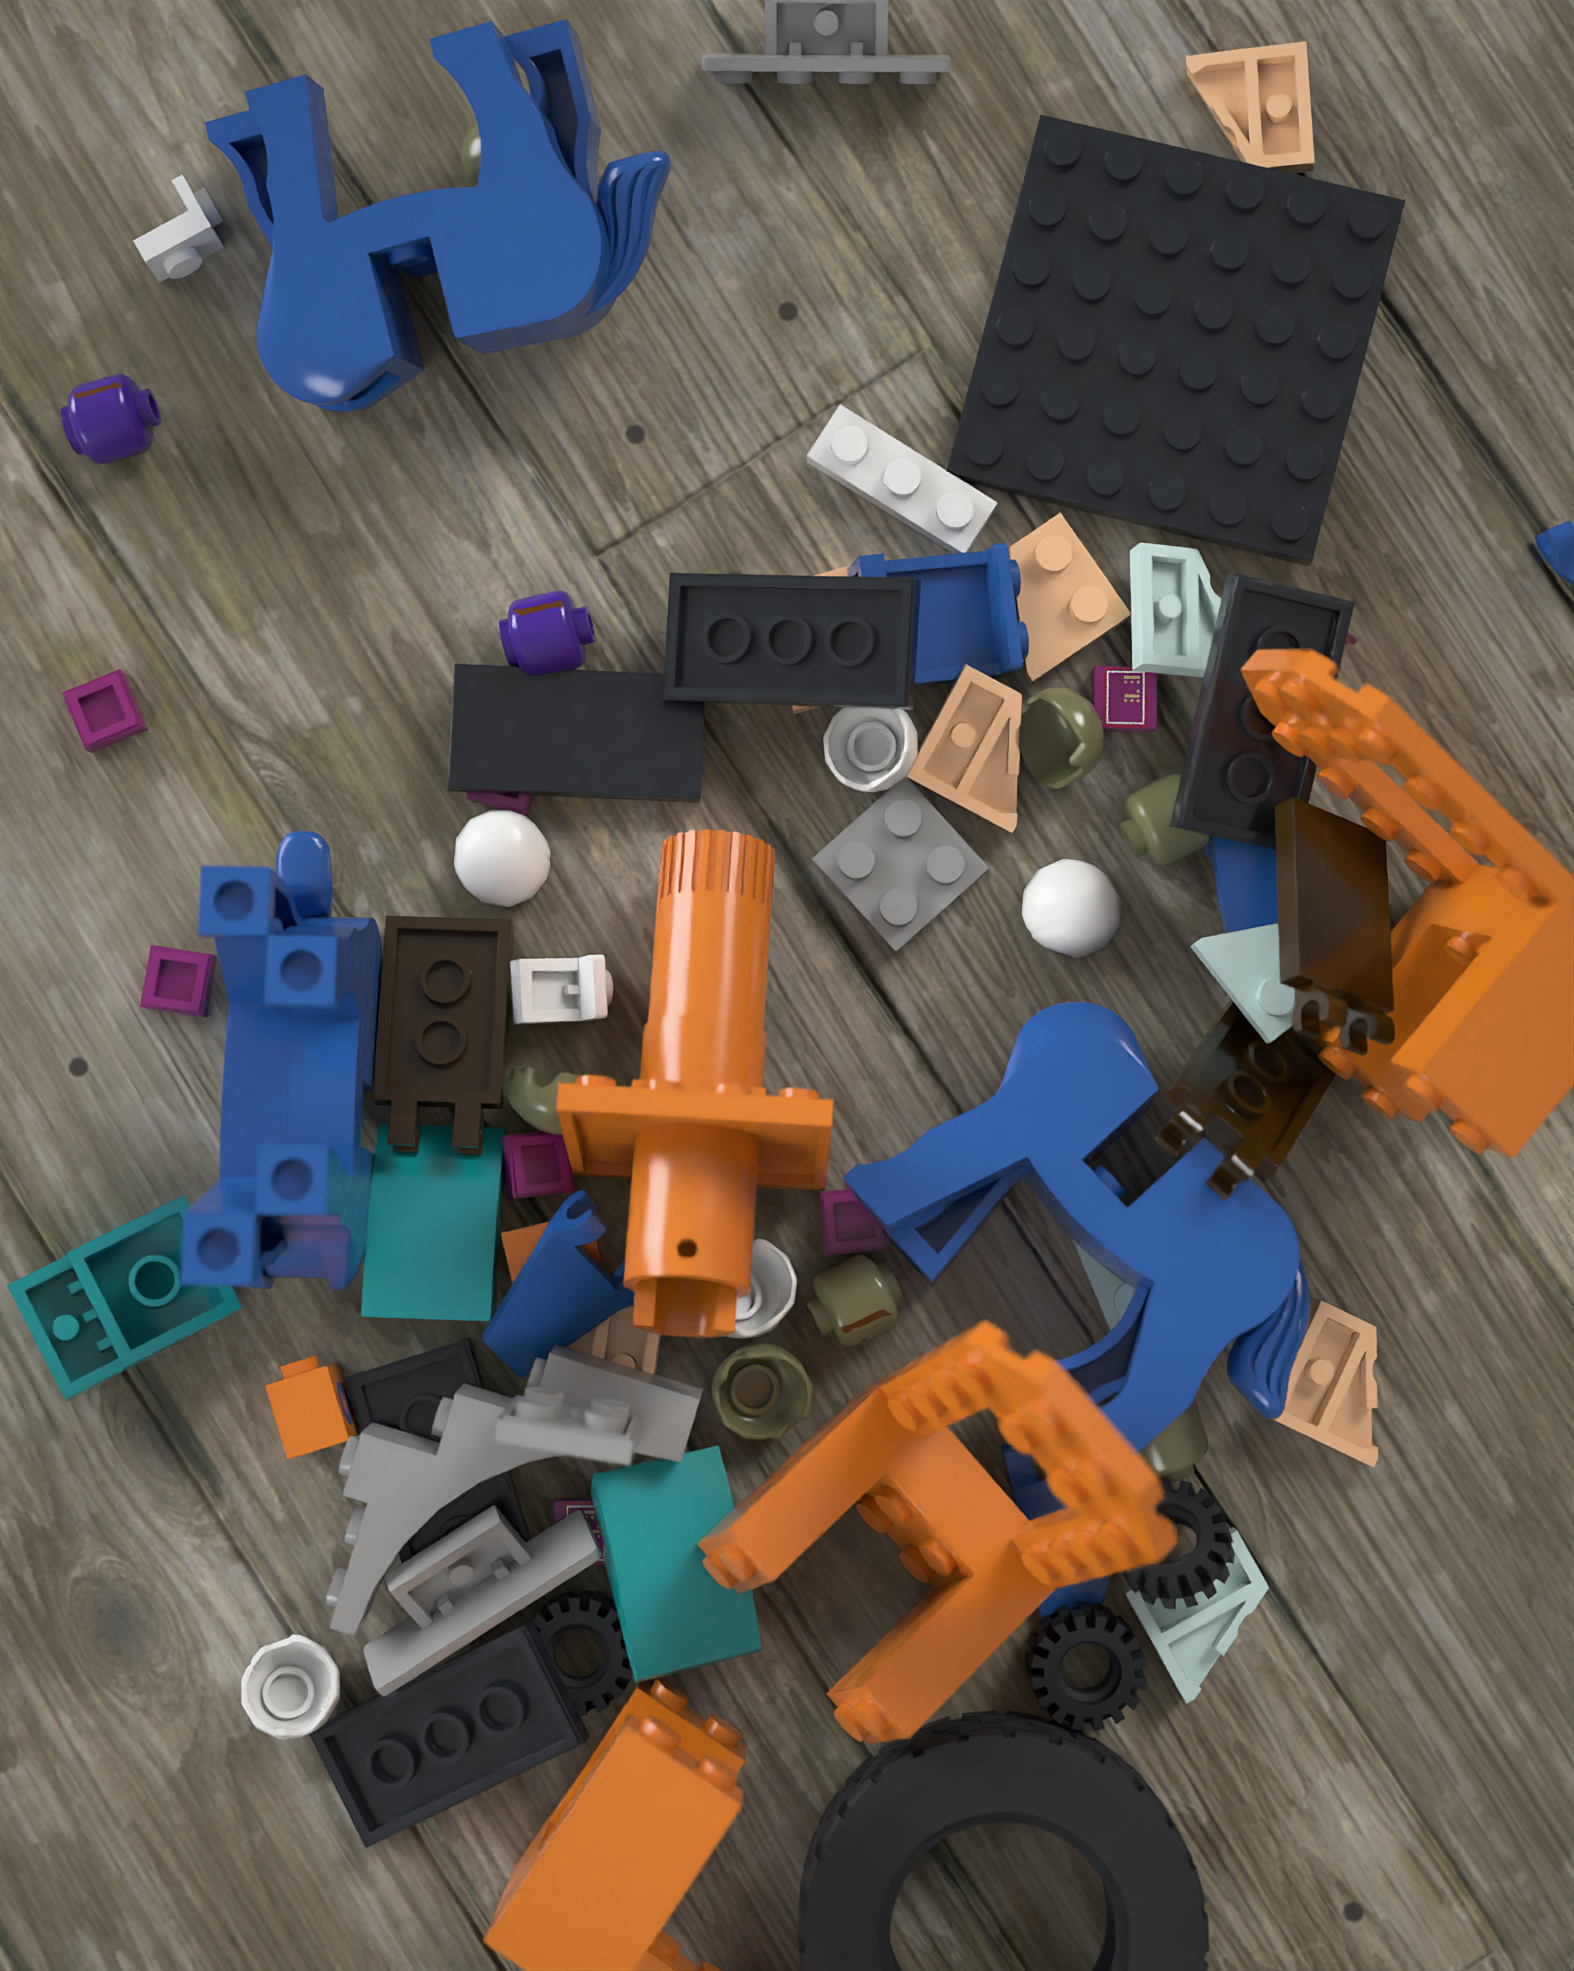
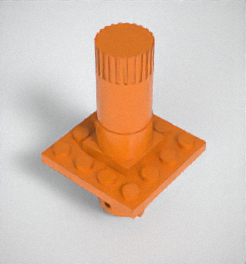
[556,829,833,1338]

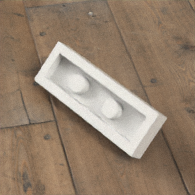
[806,404,998,554]

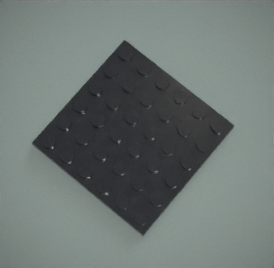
[946,114,1406,567]

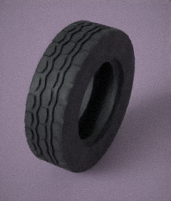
[798,1710,1210,1971]

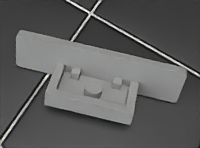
[702,0,951,84]
[363,1505,602,1696]

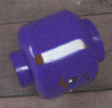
[61,374,161,464]
[499,591,596,676]

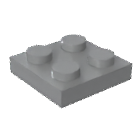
[812,777,989,954]

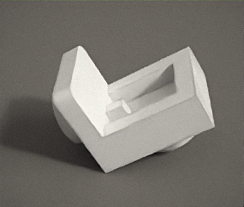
[133,174,224,283]
[510,955,613,1024]

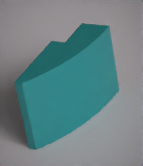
[361,1124,507,1321]
[7,1194,242,1402]
[590,1445,762,1683]

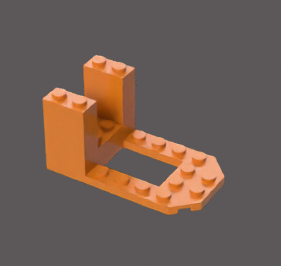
[1241,650,1574,1158]
[697,1321,1178,1744]
[484,1678,747,1971]

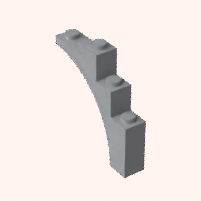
[326,1345,703,1636]

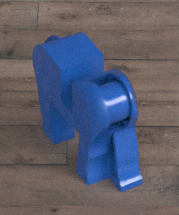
[205,19,671,412]
[181,831,383,1290]
[843,1002,1310,1454]

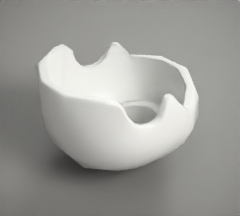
[823,707,918,792]
[454,809,551,907]
[1022,859,1121,958]
[727,1239,798,1339]
[241,1635,340,1740]

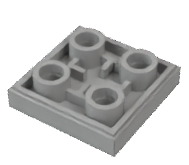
[494,1387,643,1465]

